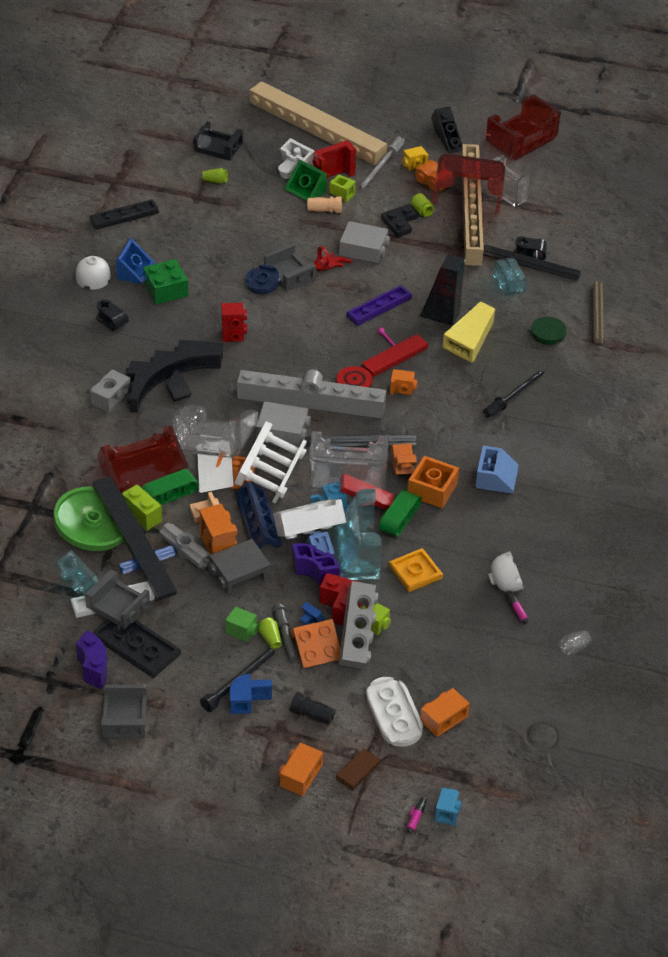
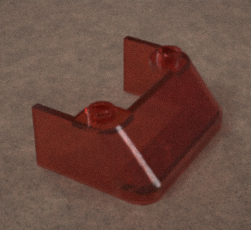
[432,154,506,213]

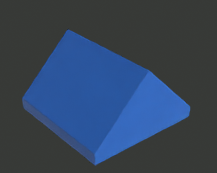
[116,238,155,284]

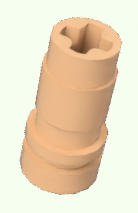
[307,196,342,213]

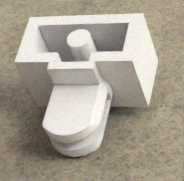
[278,138,314,179]

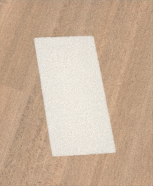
[197,440,234,493]

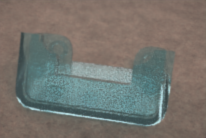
[335,489,382,580]

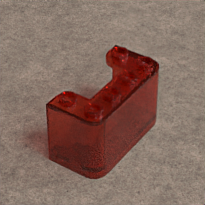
[486,94,561,160]

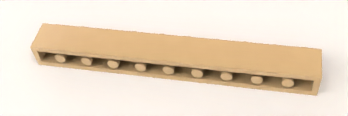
[249,81,387,166]
[461,144,484,266]

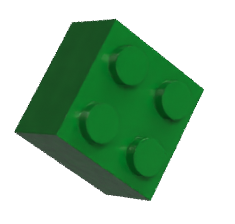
[143,259,189,304]

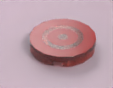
[337,366,373,388]

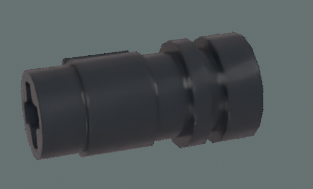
[289,692,336,725]

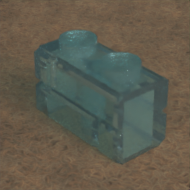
[493,257,527,295]

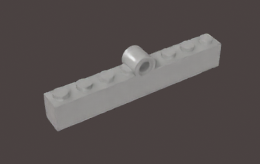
[237,370,386,419]

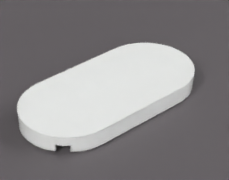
[366,677,423,747]

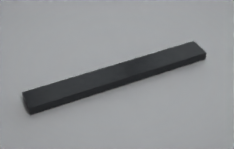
[93,476,177,601]

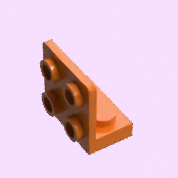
[290,619,340,668]

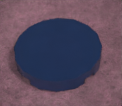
[245,265,281,294]

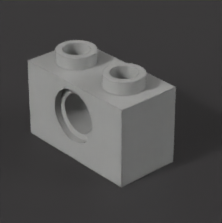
[90,370,130,412]

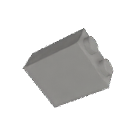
[339,221,390,263]
[256,401,311,447]

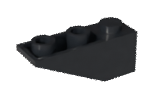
[431,106,463,153]

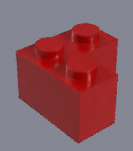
[319,573,362,626]

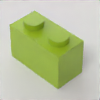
[122,485,162,531]

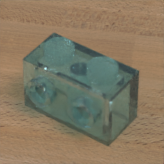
[56,550,99,596]

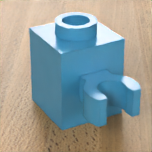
[310,482,347,511]

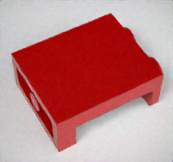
[312,140,356,178]

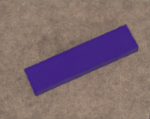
[346,285,412,326]

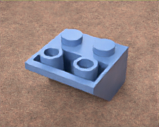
[475,445,519,494]

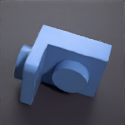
[306,531,335,555]

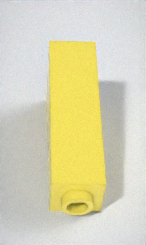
[443,301,495,363]

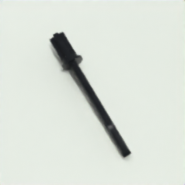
[483,370,545,418]

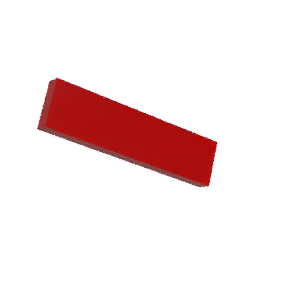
[361,334,428,377]

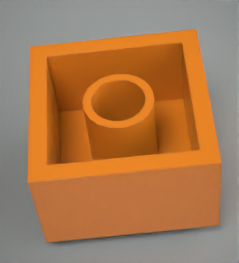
[408,456,459,509]
[199,504,238,554]

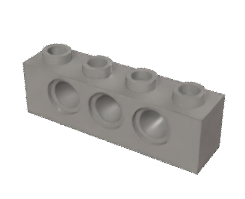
[338,581,378,669]

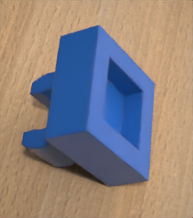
[300,602,326,626]

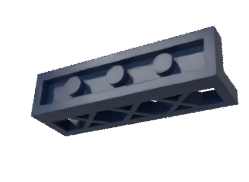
[235,481,282,549]

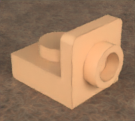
[189,492,219,523]

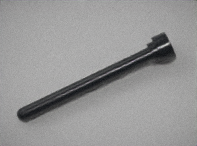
[200,648,275,712]

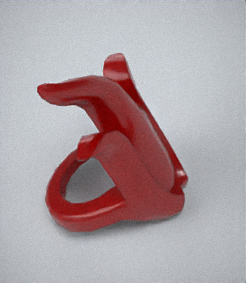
[314,246,353,271]

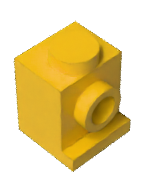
[402,146,429,171]

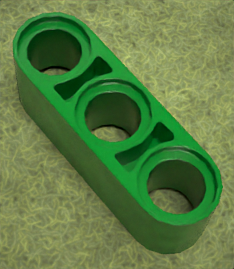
[142,469,199,506]
[379,489,422,537]

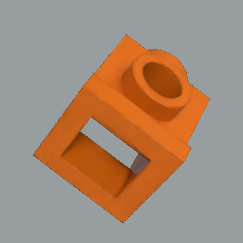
[390,369,418,395]

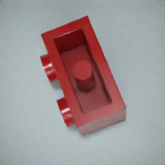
[221,302,247,342]

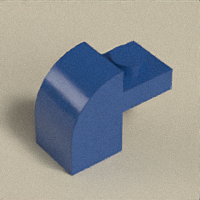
[230,674,272,714]

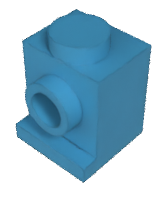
[435,787,462,826]

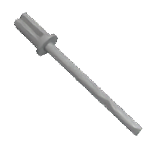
[360,136,405,189]

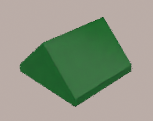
[284,159,327,201]

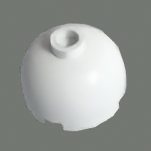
[75,256,111,290]
[489,551,524,592]

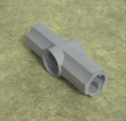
[159,523,211,569]

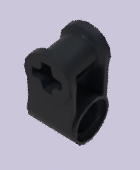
[514,236,547,260]
[96,299,129,331]

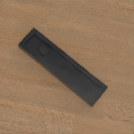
[90,199,159,230]

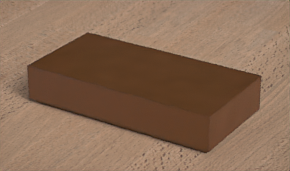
[336,748,380,791]

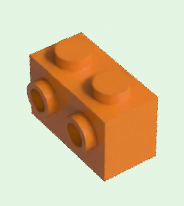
[420,688,470,737]
[278,742,323,796]

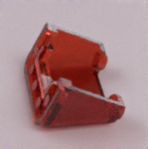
[97,425,188,495]

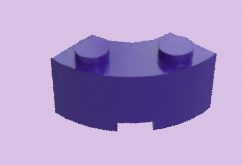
[292,543,340,586]
[76,630,108,689]

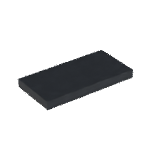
[92,620,181,679]

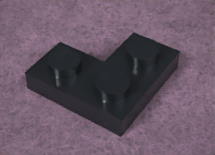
[381,204,418,237]

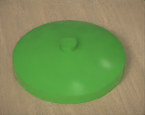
[53,487,129,551]

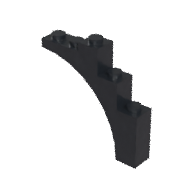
[125,340,223,413]

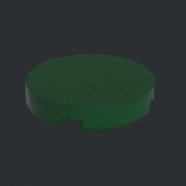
[531,317,567,345]

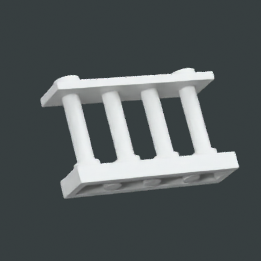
[234,421,307,504]

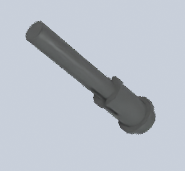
[272,604,297,662]

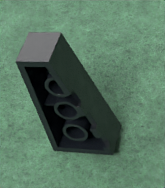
[420,254,465,326]

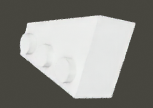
[273,499,346,539]

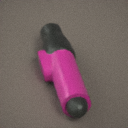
[506,591,528,624]
[406,797,427,833]

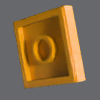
[388,548,443,592]

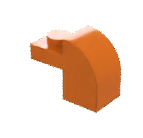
[390,443,417,475]

